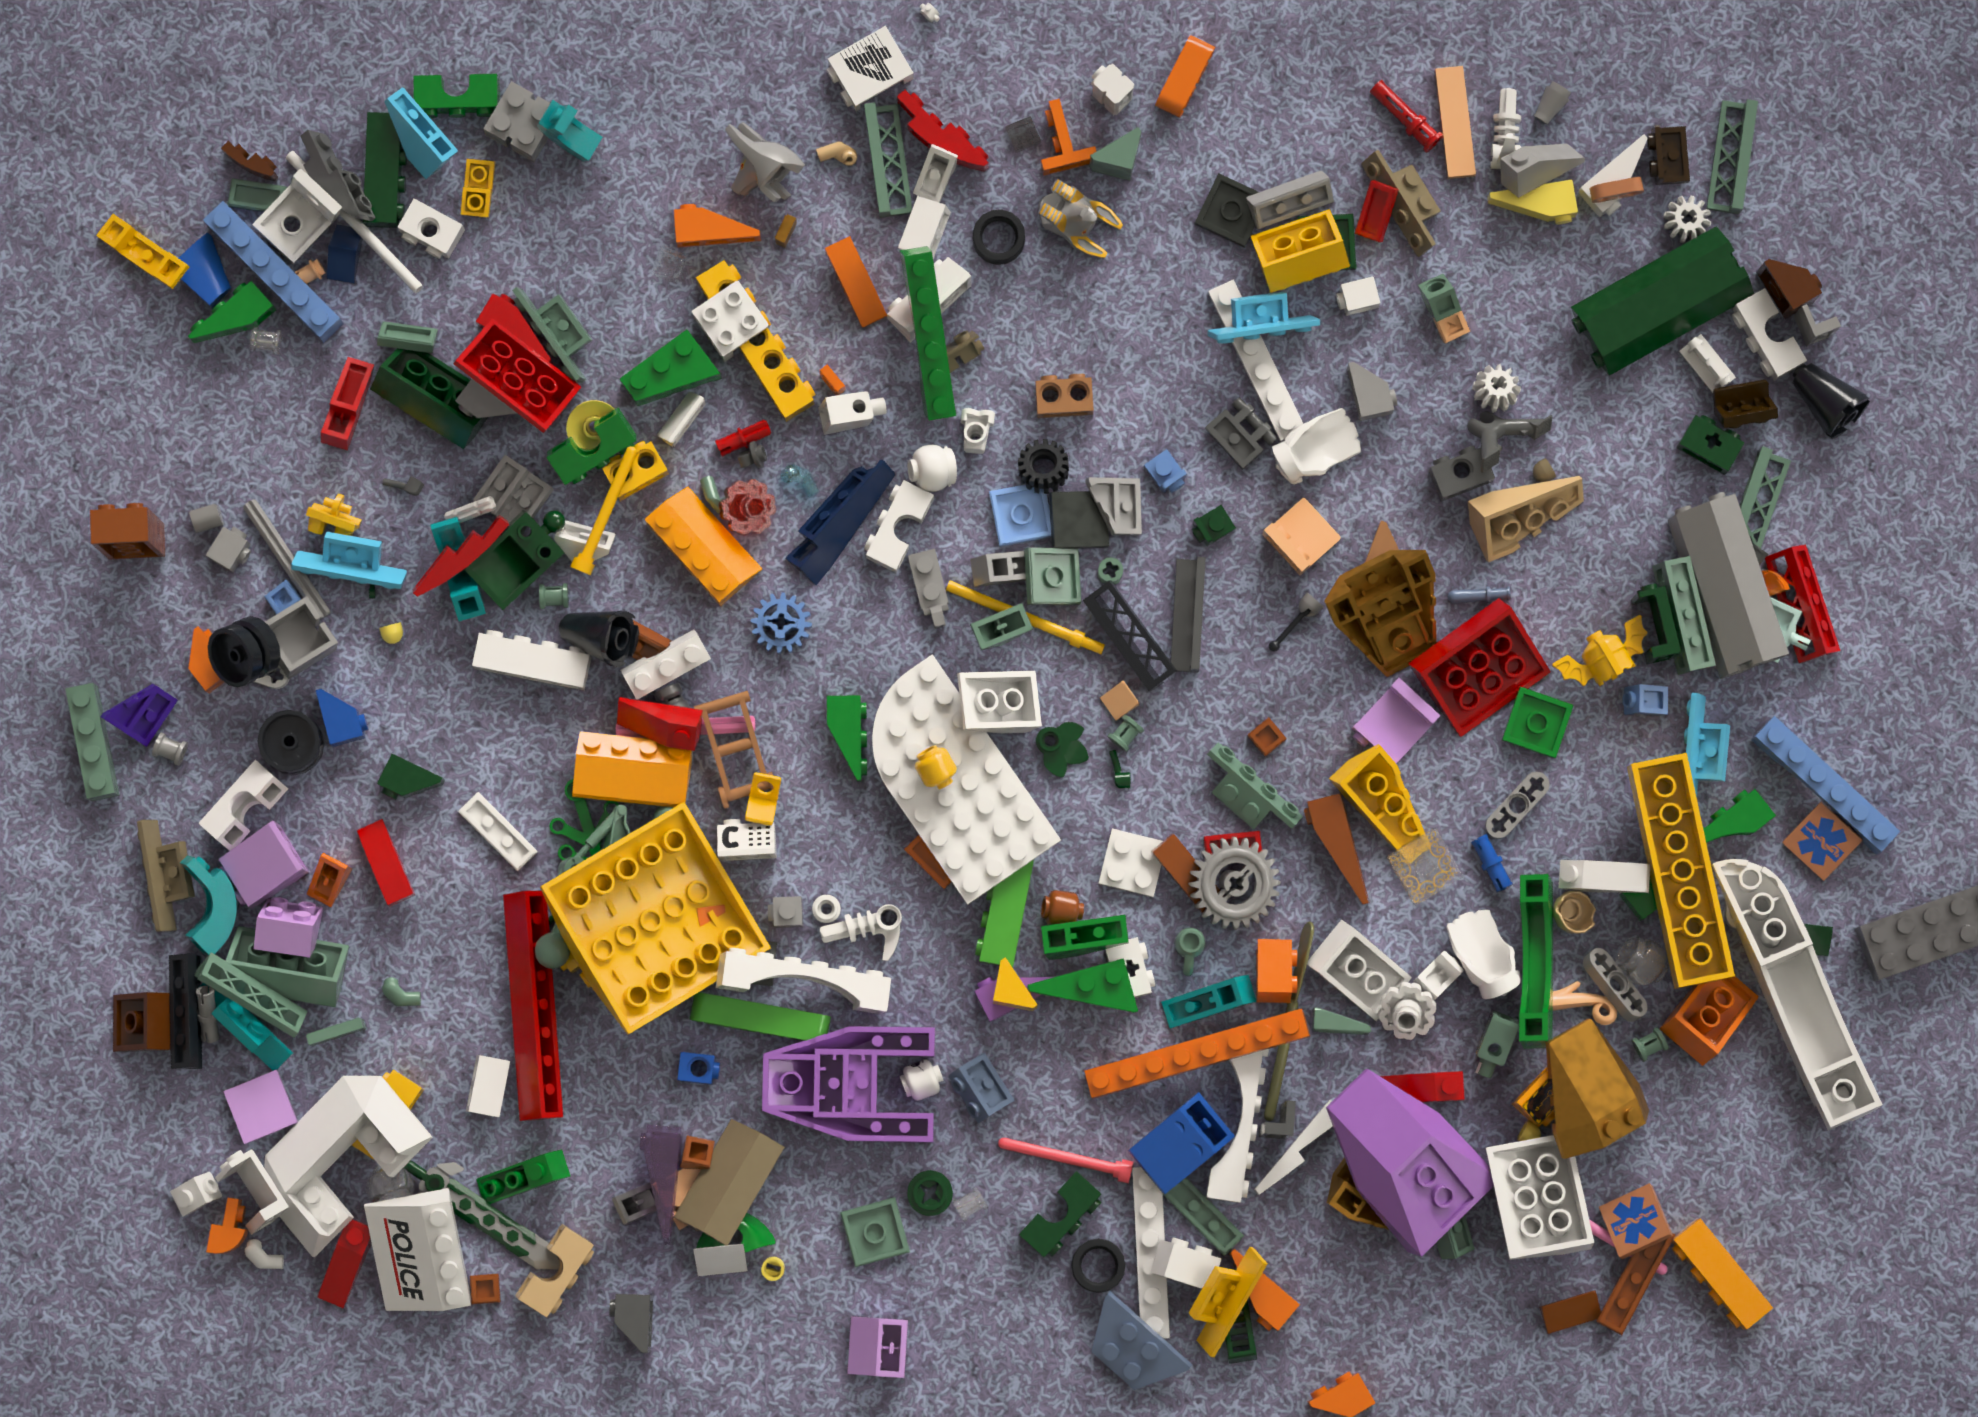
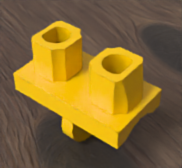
[306,494,362,536]

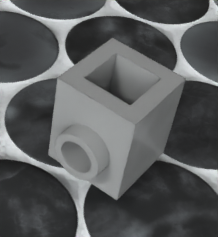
[206,527,251,573]
[768,896,803,928]

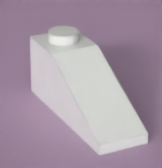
[1578,134,1648,217]
[1559,860,1650,893]

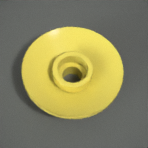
[566,400,614,450]

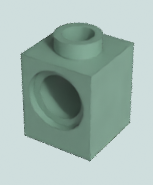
[1418,274,1462,322]

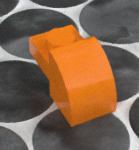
[206,1197,248,1254]

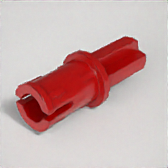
[715,420,771,457]

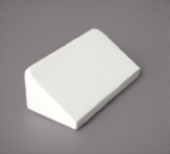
[657,392,706,447]

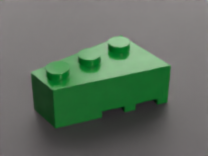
[619,329,722,406]

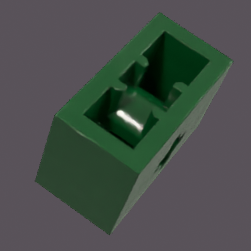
[1676,415,1745,475]

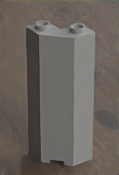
[1667,492,1789,679]

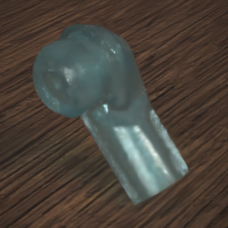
[780,464,820,498]

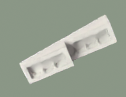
[1254,1100,1333,1195]

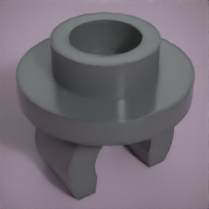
[738,441,767,469]

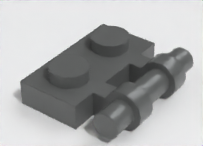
[1205,397,1277,470]

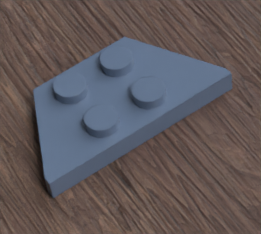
[1091,1291,1192,1390]

